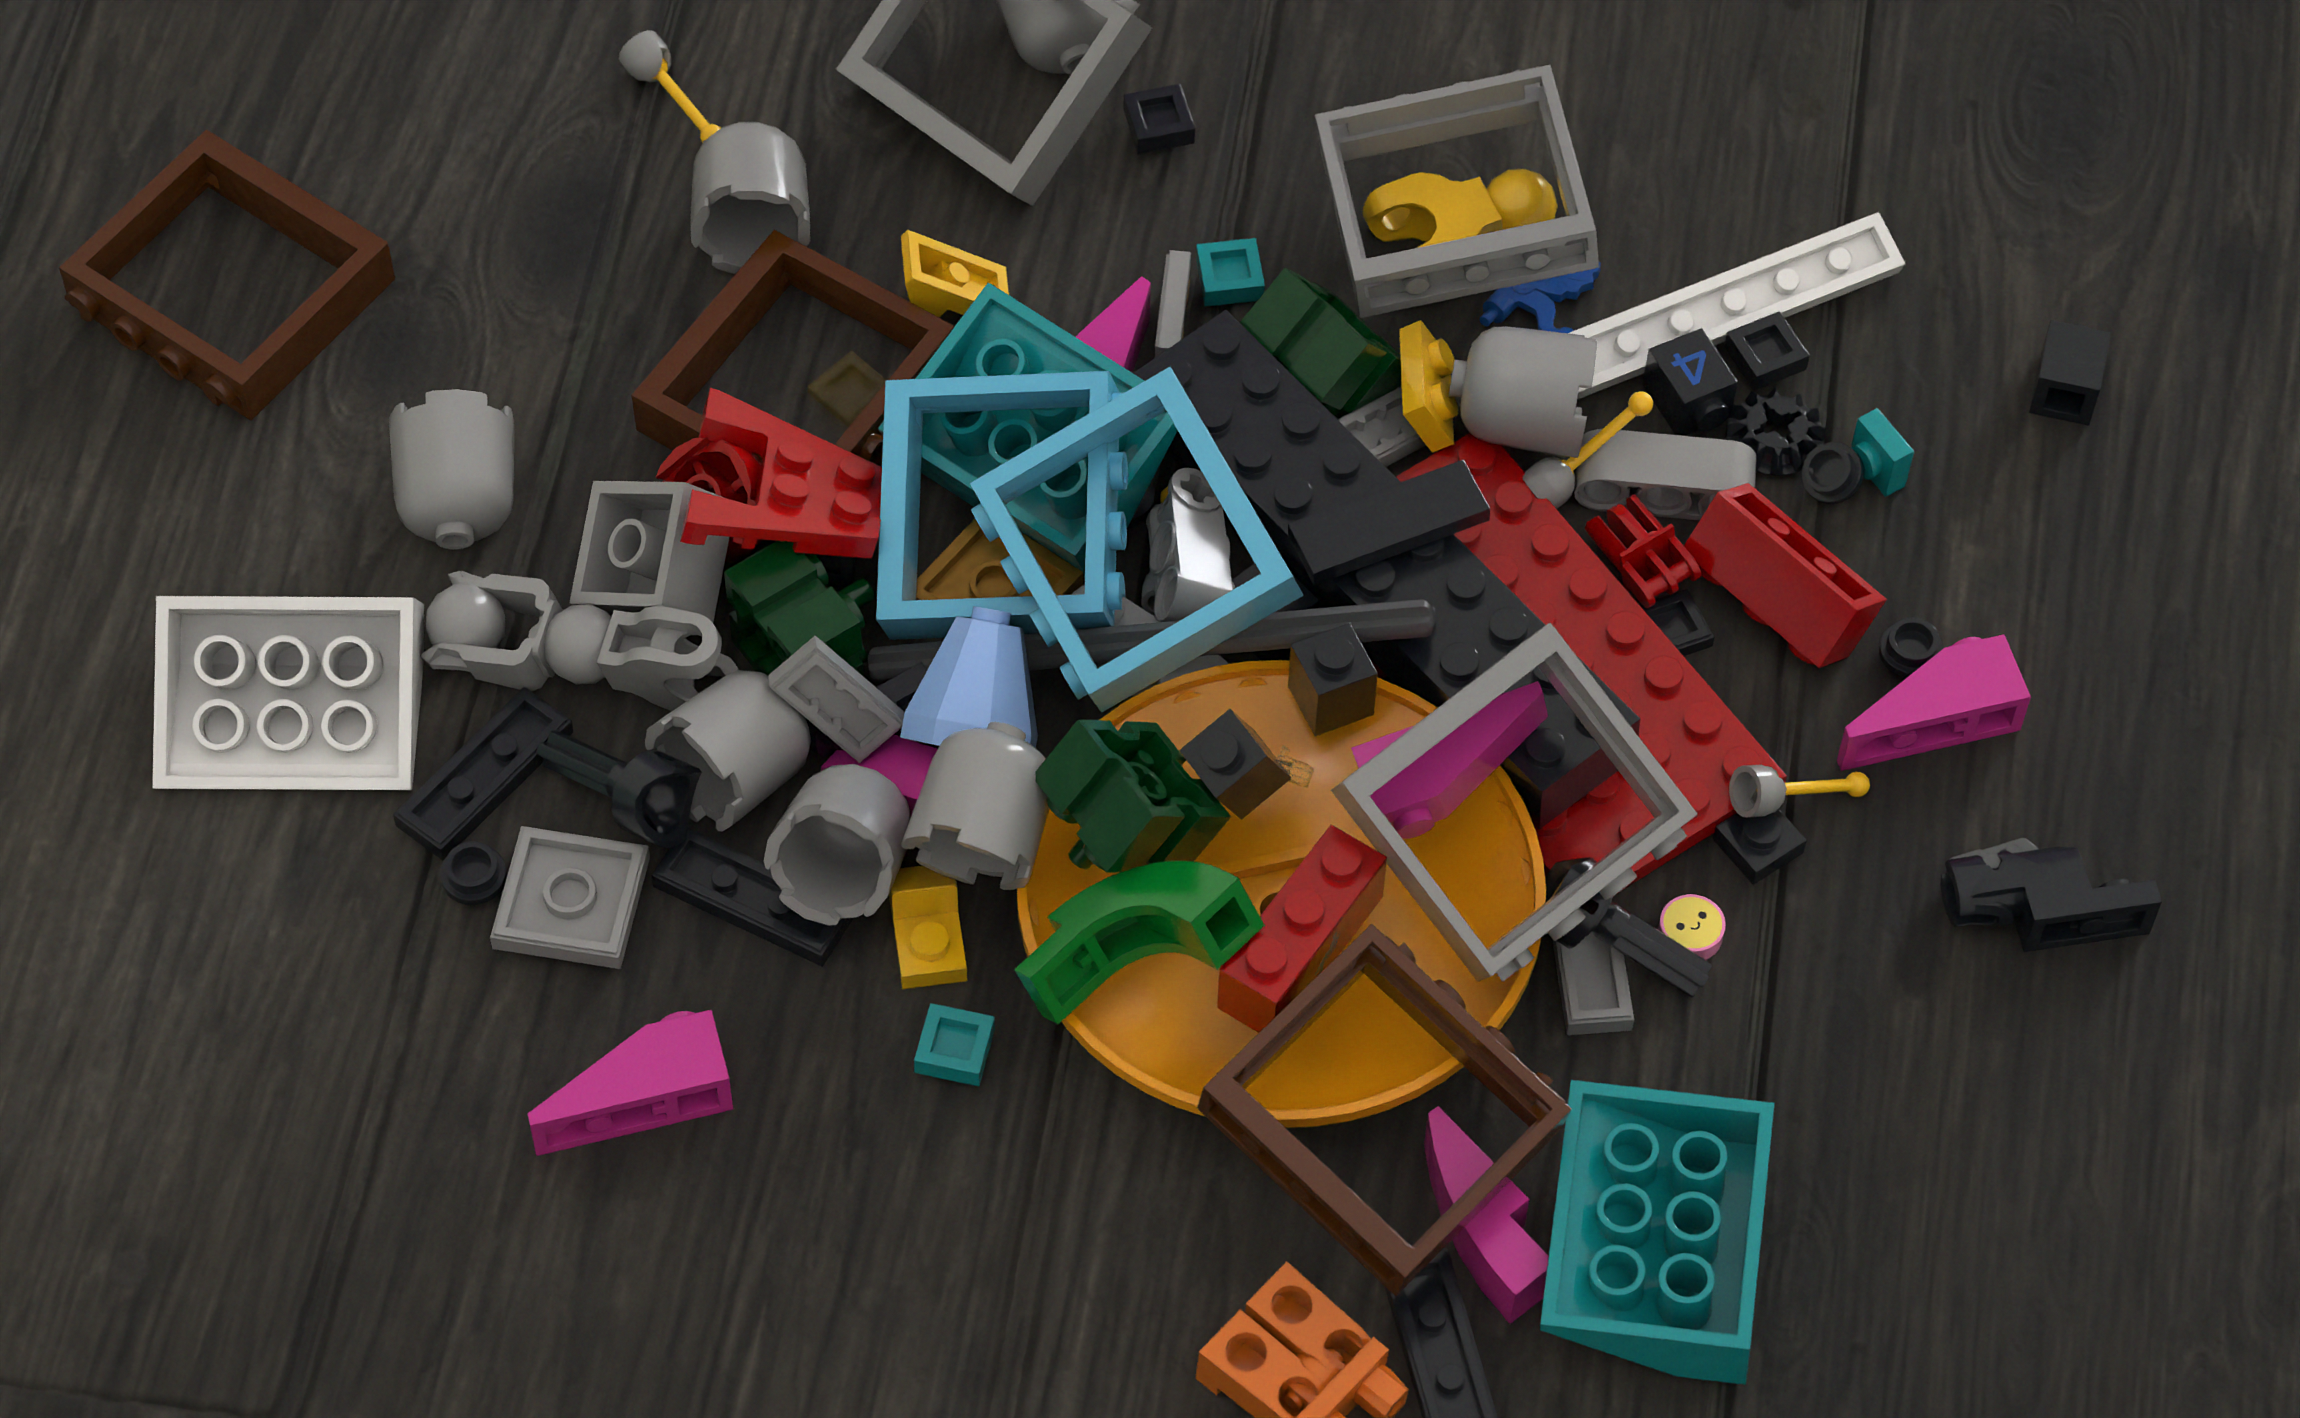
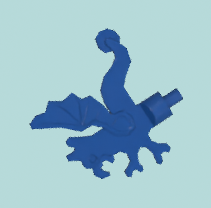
[1479,262,1601,333]

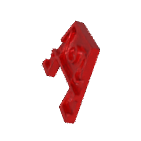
[680,388,882,559]

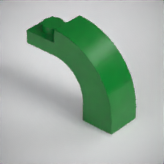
[1014,861,1265,1025]

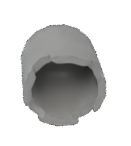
[996,0,1108,75]
[691,122,810,274]
[1449,326,1597,458]
[389,389,515,549]
[645,670,811,832]
[901,722,1049,890]
[764,764,911,925]

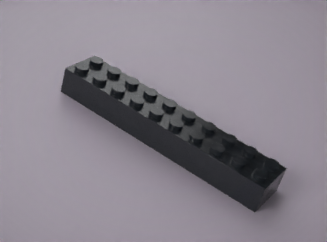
[1133,310,1640,830]

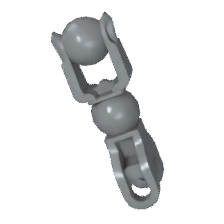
[420,571,739,711]

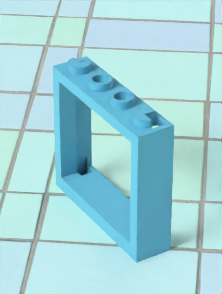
[970,367,1303,712]
[876,371,1128,640]

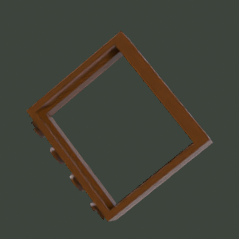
[59,129,395,421]
[631,230,955,466]
[1197,924,1572,1296]

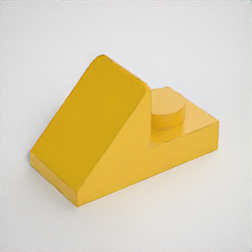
[901,230,1009,317]
[889,866,967,989]

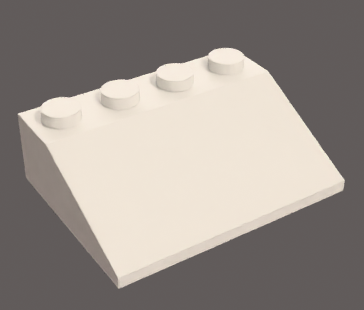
[153,596,424,791]

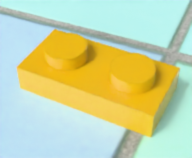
[1399,320,1458,453]

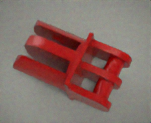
[1585,494,1702,608]

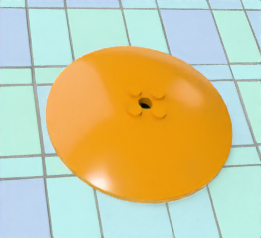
[1017,660,1546,1128]

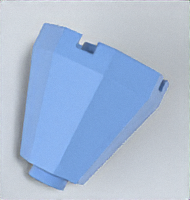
[900,606,1038,748]

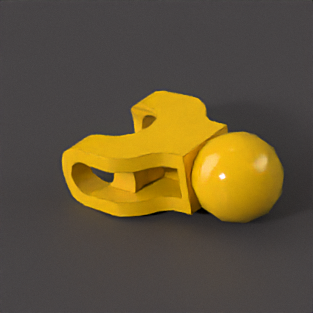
[1362,169,1558,248]

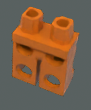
[1195,1262,1409,1418]

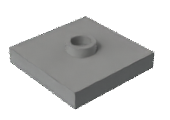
[490,826,650,969]

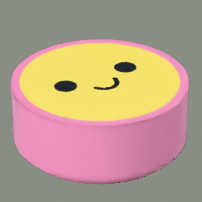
[1658,894,1726,960]

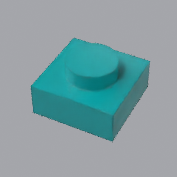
[1196,238,1265,307]
[1851,408,1914,497]
[914,1003,995,1086]

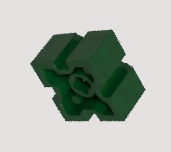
[1240,268,1402,419]
[724,541,875,677]
[1035,720,1231,873]

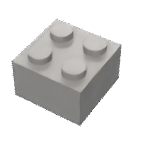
[569,481,729,622]

